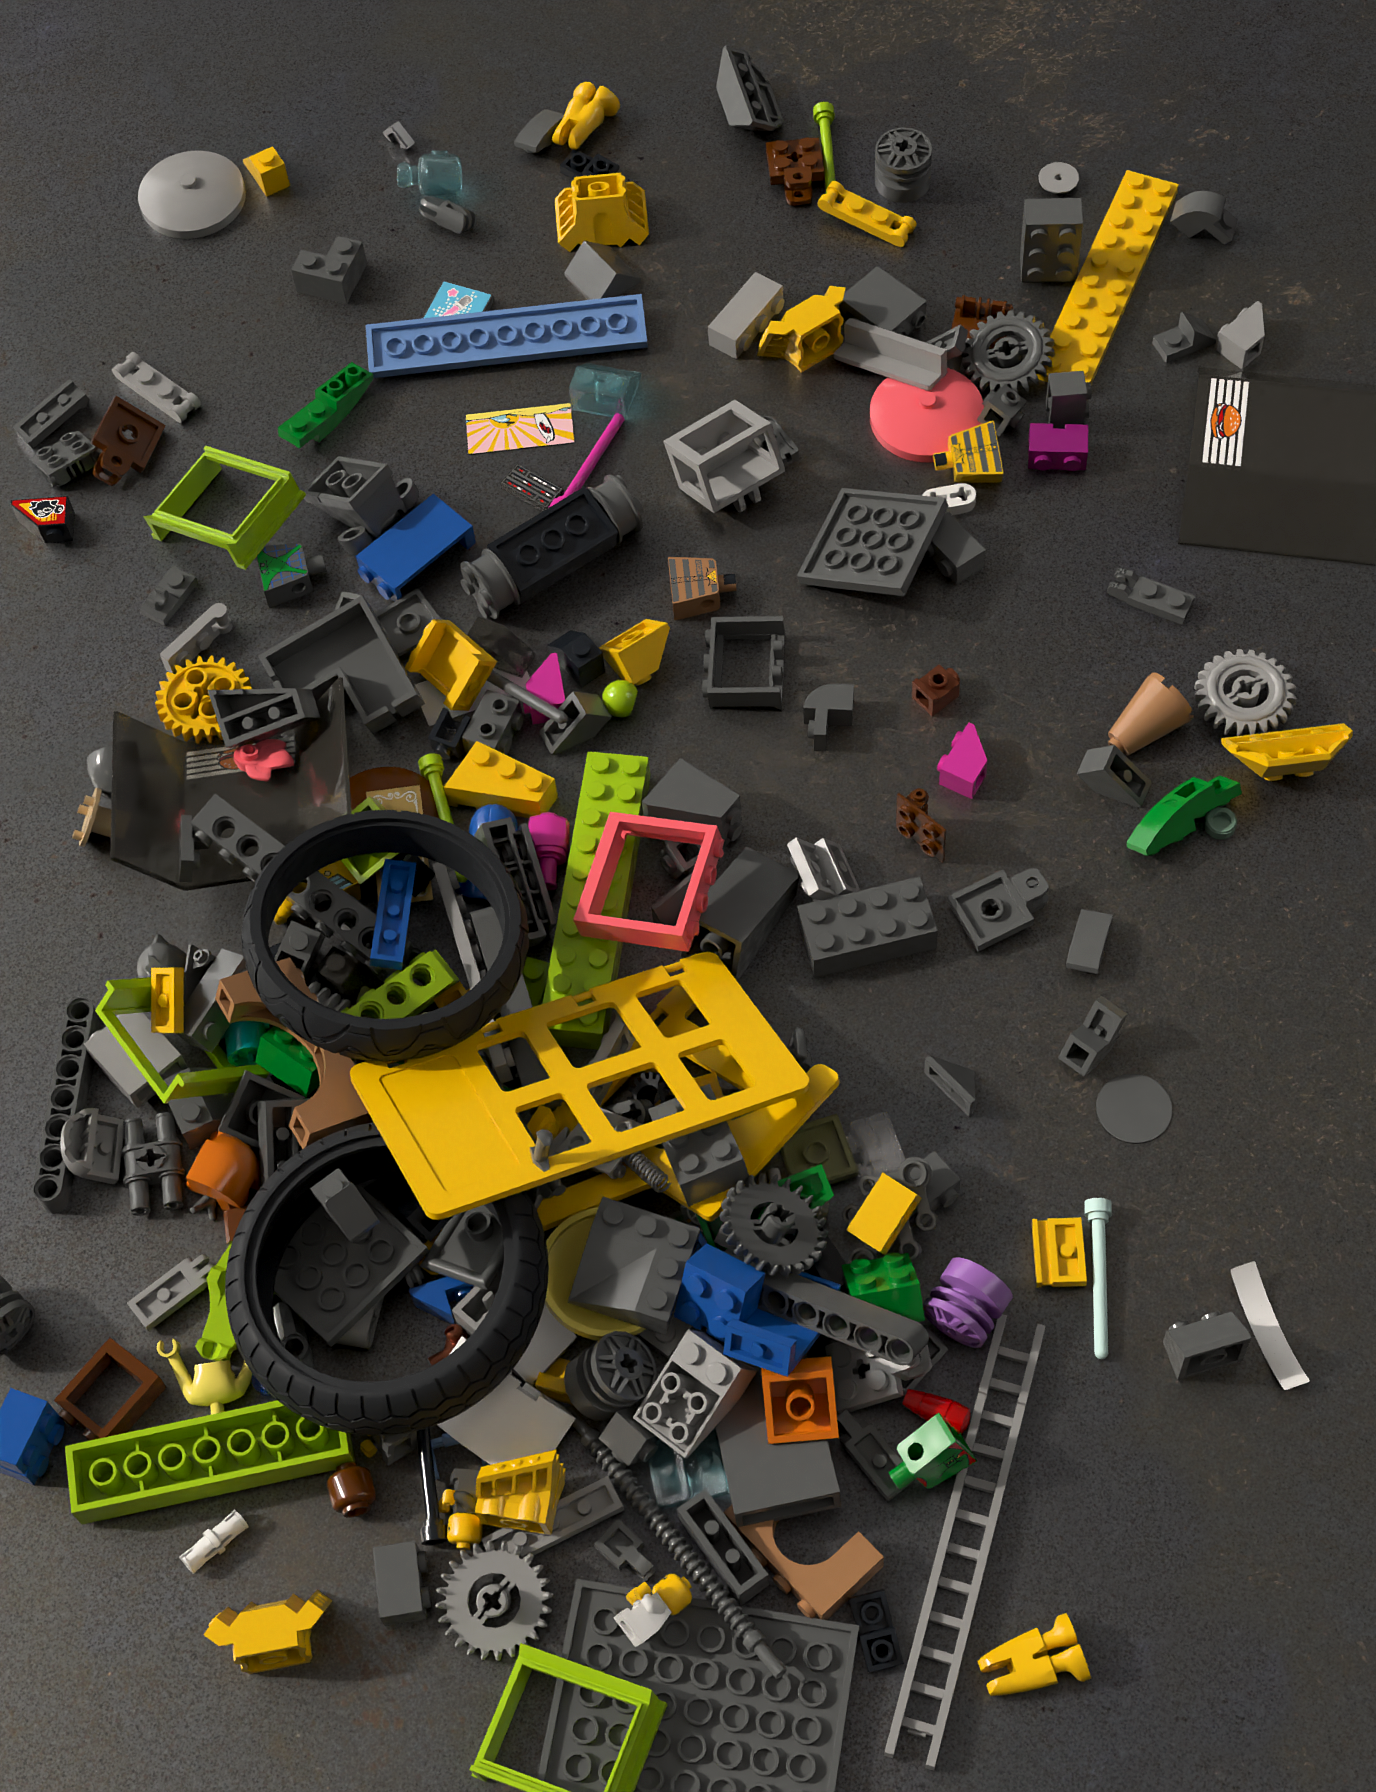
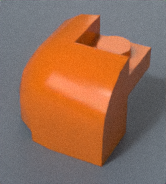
[186,1131,260,1212]

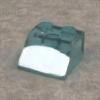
[569,363,641,420]

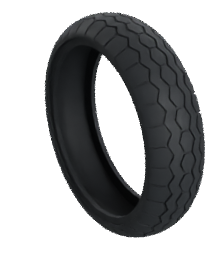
[225,1122,549,1435]

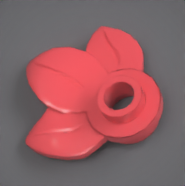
[234,739,294,782]

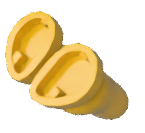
[552,82,620,150]

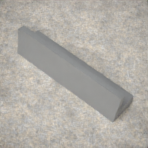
[834,318,947,391]

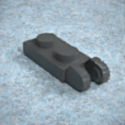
[1107,568,1195,624]

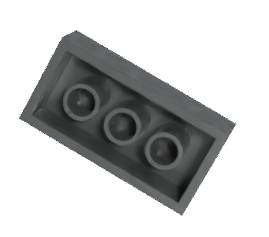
[797,877,938,978]

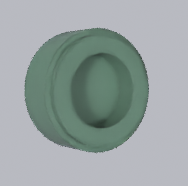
[1204,807,1237,840]

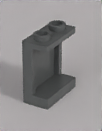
[839,266,927,336]

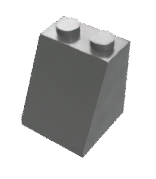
[642,758,743,849]

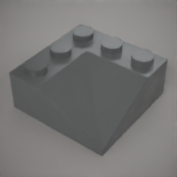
[568,1197,700,1335]

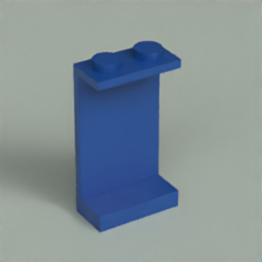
[356,494,476,602]
[723,1272,841,1377]

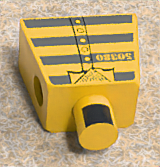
[933,421,1004,483]

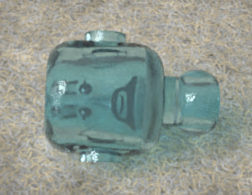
[397,150,462,200]

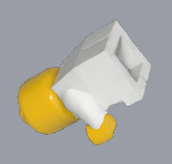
[613,1573,692,1647]

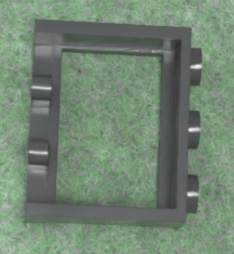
[702,616,786,710]

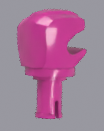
[528,812,570,891]

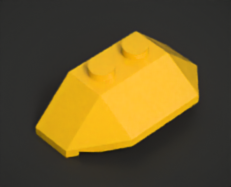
[1221,723,1353,781]

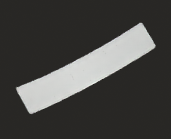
[1231,1261,1310,1390]

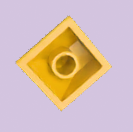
[598,619,670,685]

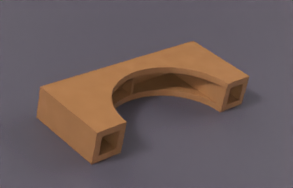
[215,958,373,1149]

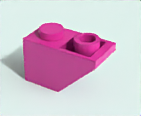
[937,722,987,799]

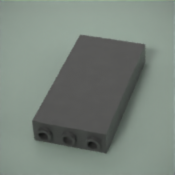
[694,1326,841,1529]

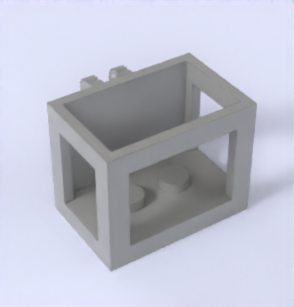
[663,400,785,513]

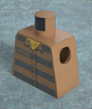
[668,557,737,620]

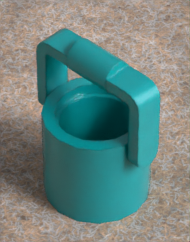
[221,1021,271,1066]

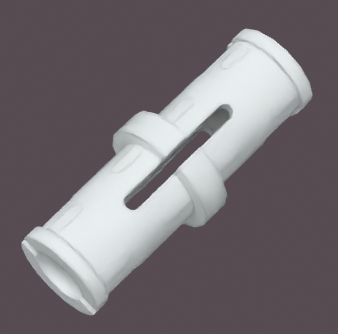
[179,1510,249,1574]

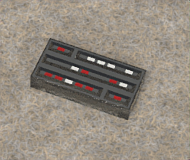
[500,464,564,512]

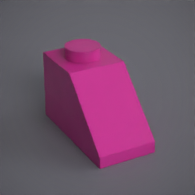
[523,653,565,725]

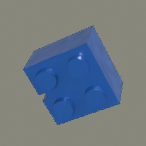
[674,1243,766,1342]
[0,1388,65,1485]

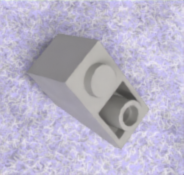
[1216,301,1265,369]

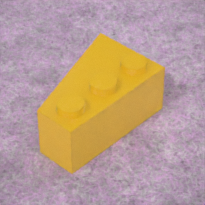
[444,741,558,818]

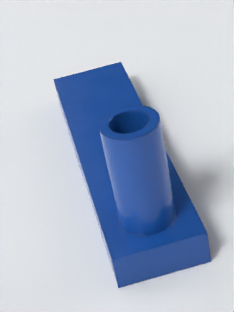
[369,859,416,970]

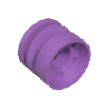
[923,1257,1013,1348]

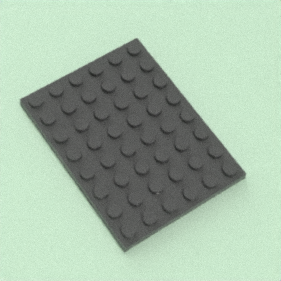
[537,1579,859,1792]

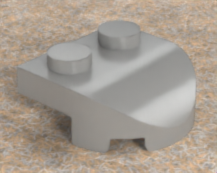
[60,1108,124,1184]

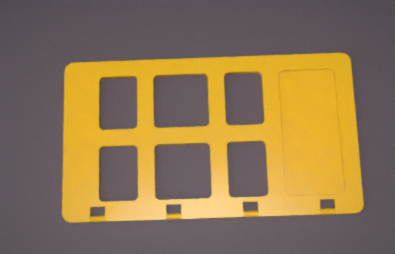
[350,952,809,1220]

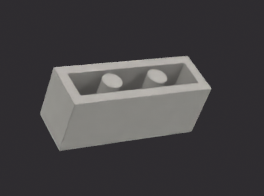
[708,272,785,359]

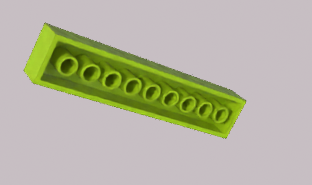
[543,751,651,1050]

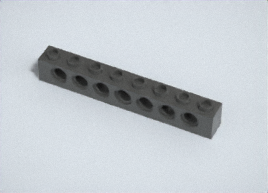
[191,794,414,977]

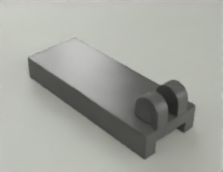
[13,378,90,449]

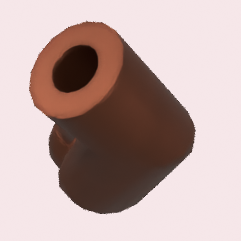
[428,1324,467,1366]

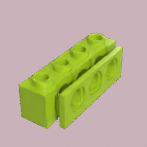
[340,949,459,1062]

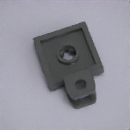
[947,868,1049,952]

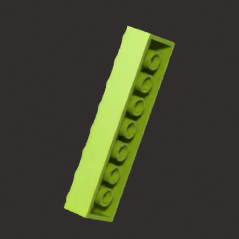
[65,1400,355,1524]

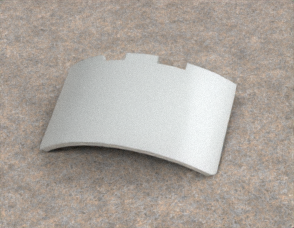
[437,1336,576,1465]

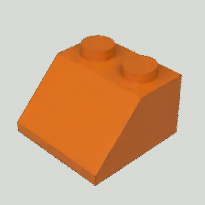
[762,1356,839,1444]

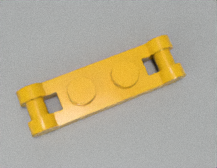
[817,181,917,247]

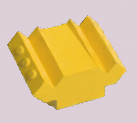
[555,173,649,252]
[757,286,846,373]
[475,1449,566,1535]
[203,1590,332,1674]

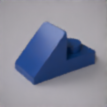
[409,1277,475,1324]

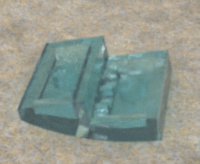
[648,1428,729,1509]

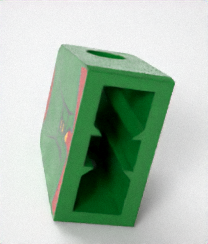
[888,1413,977,1489]

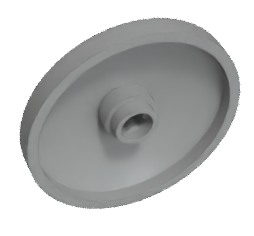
[138,151,246,239]

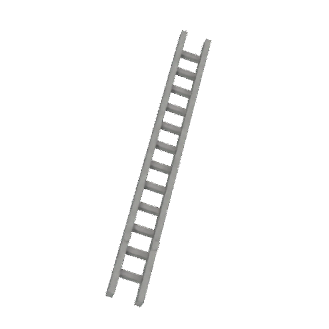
[884,1314,1046,1771]

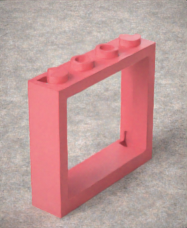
[573,812,725,952]

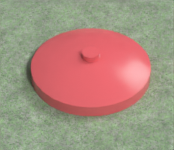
[870,368,984,463]

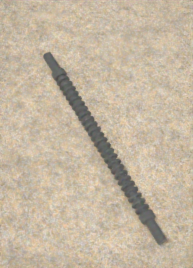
[565,1405,787,1679]

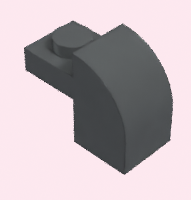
[1170,191,1238,245]
[803,684,854,751]
[1058,996,1128,1077]

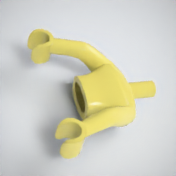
[157,1338,254,1414]

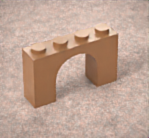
[723,1505,884,1620]

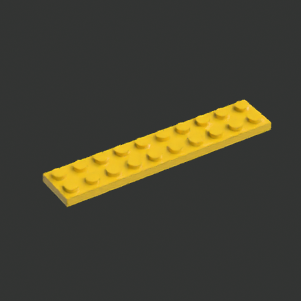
[1036,170,1179,385]

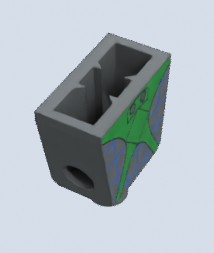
[257,543,327,608]

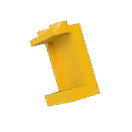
[405,619,497,711]

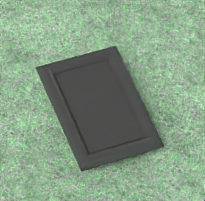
[420,1191,543,1291]

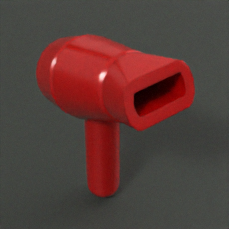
[902,1389,971,1434]

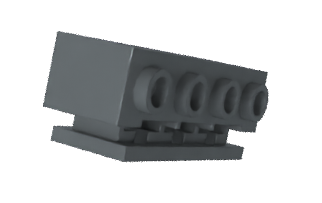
[474,817,557,947]

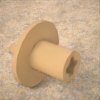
[72,788,129,847]

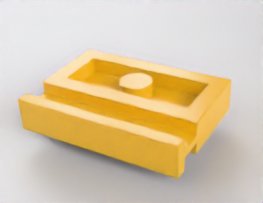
[1032,1217,1087,1288]

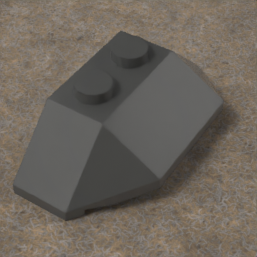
[716,46,784,131]

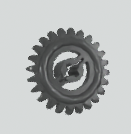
[962,310,1055,394]
[719,1173,828,1277]

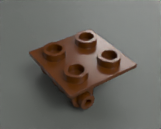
[951,295,1013,350]
[896,788,946,863]

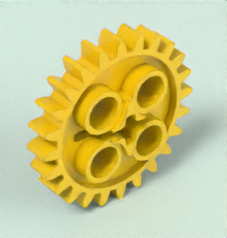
[155,655,252,744]

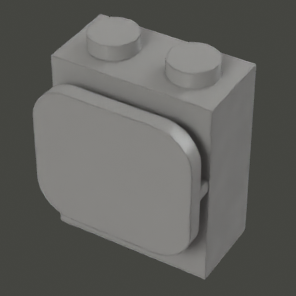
[84,1013,188,1108]

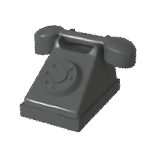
[304,456,419,555]

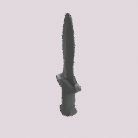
[528,1130,553,1205]

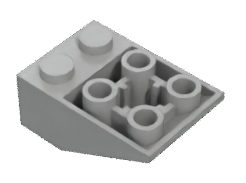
[452,1266,578,1386]
[633,1329,757,1458]

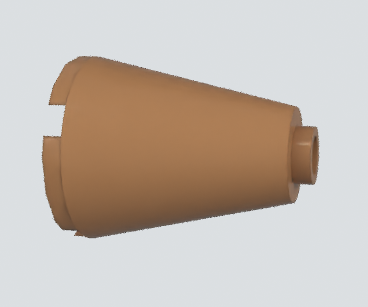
[1108,672,1194,756]

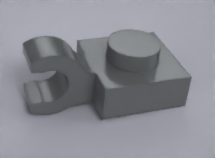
[594,1518,656,1582]

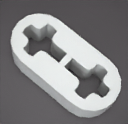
[922,483,976,515]

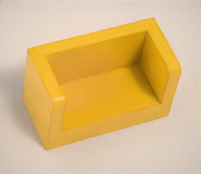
[846,1173,922,1255]

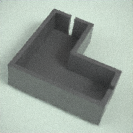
[258,595,425,734]

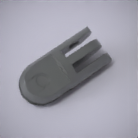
[419,196,477,234]

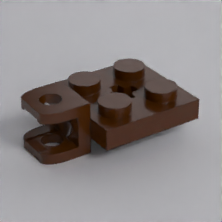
[766,137,825,206]
[91,396,166,486]

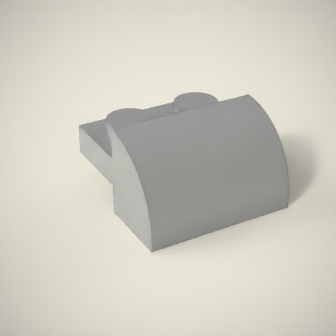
[787,837,861,902]

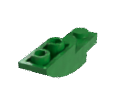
[278,362,373,448]
[1126,775,1242,856]

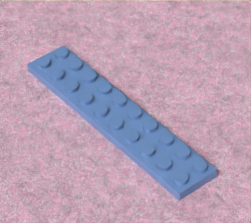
[366,294,648,378]

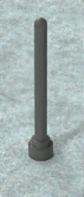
[486,670,568,724]

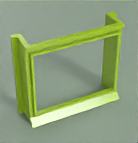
[143,446,306,570]
[95,977,269,1104]
[469,1643,667,1792]

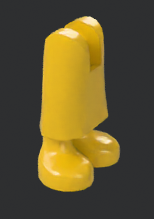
[977,1613,1091,1696]

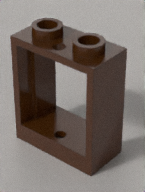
[54,1337,166,1441]

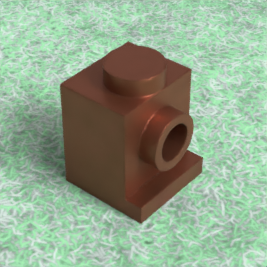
[912,664,960,717]

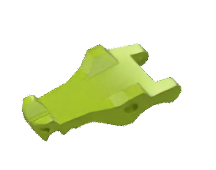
[195,1244,275,1362]

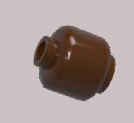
[327,1462,376,1518]

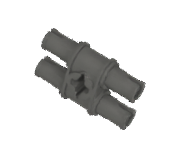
[121,1112,186,1216]

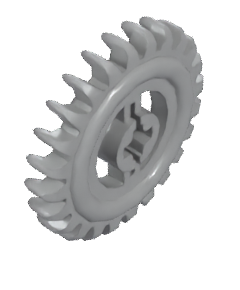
[1194,649,1297,736]
[435,1540,553,1661]

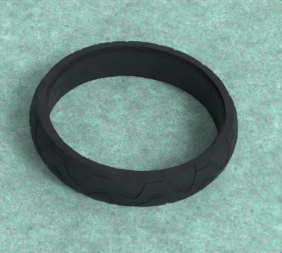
[241,810,529,1061]

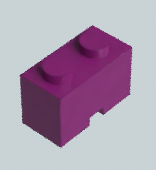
[1028,423,1088,471]

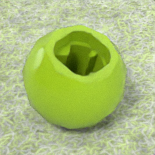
[602,680,638,718]

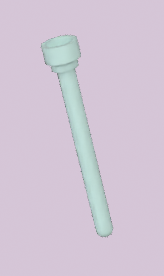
[1084,1198,1112,1359]

